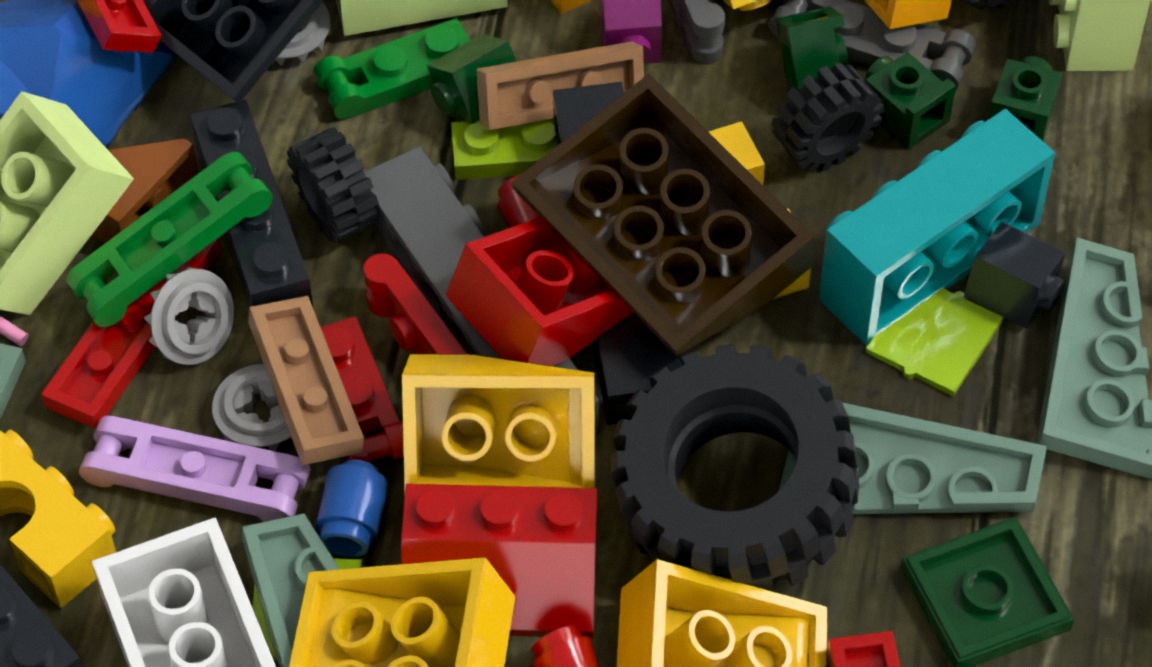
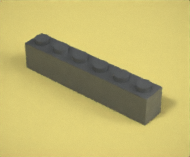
[364,146,603,435]

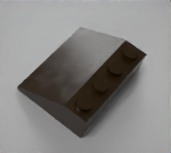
[511,73,815,356]

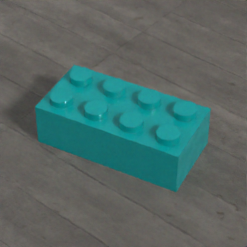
[819,109,1055,346]

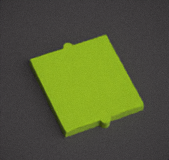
[866,288,1003,397]

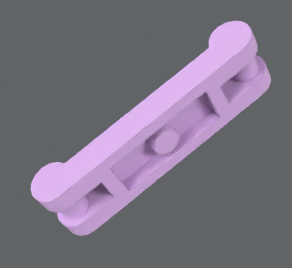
[79,416,311,522]

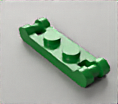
[67,152,273,327]

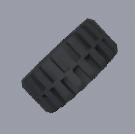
[610,344,860,592]

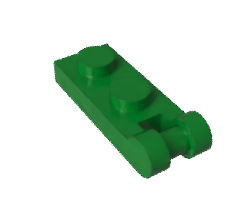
[313,18,470,119]

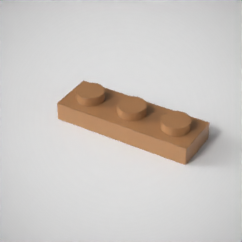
[476,41,644,130]
[248,296,364,465]

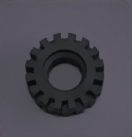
[771,63,884,172]
[287,127,380,243]

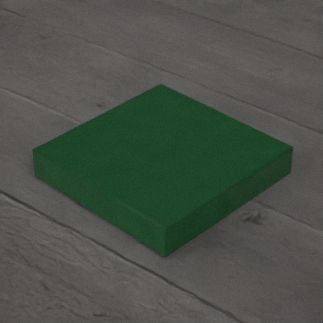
[900,517,1074,667]

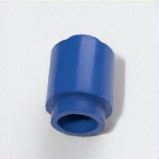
[315,460,389,558]

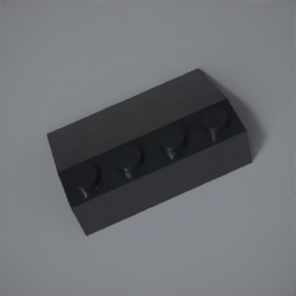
[144,0,324,104]

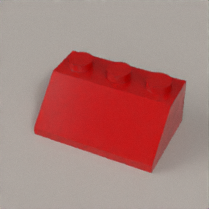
[401,484,597,638]

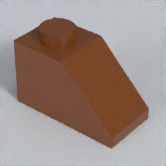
[91,138,199,244]

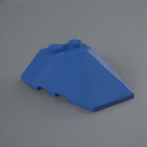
[0,0,174,148]

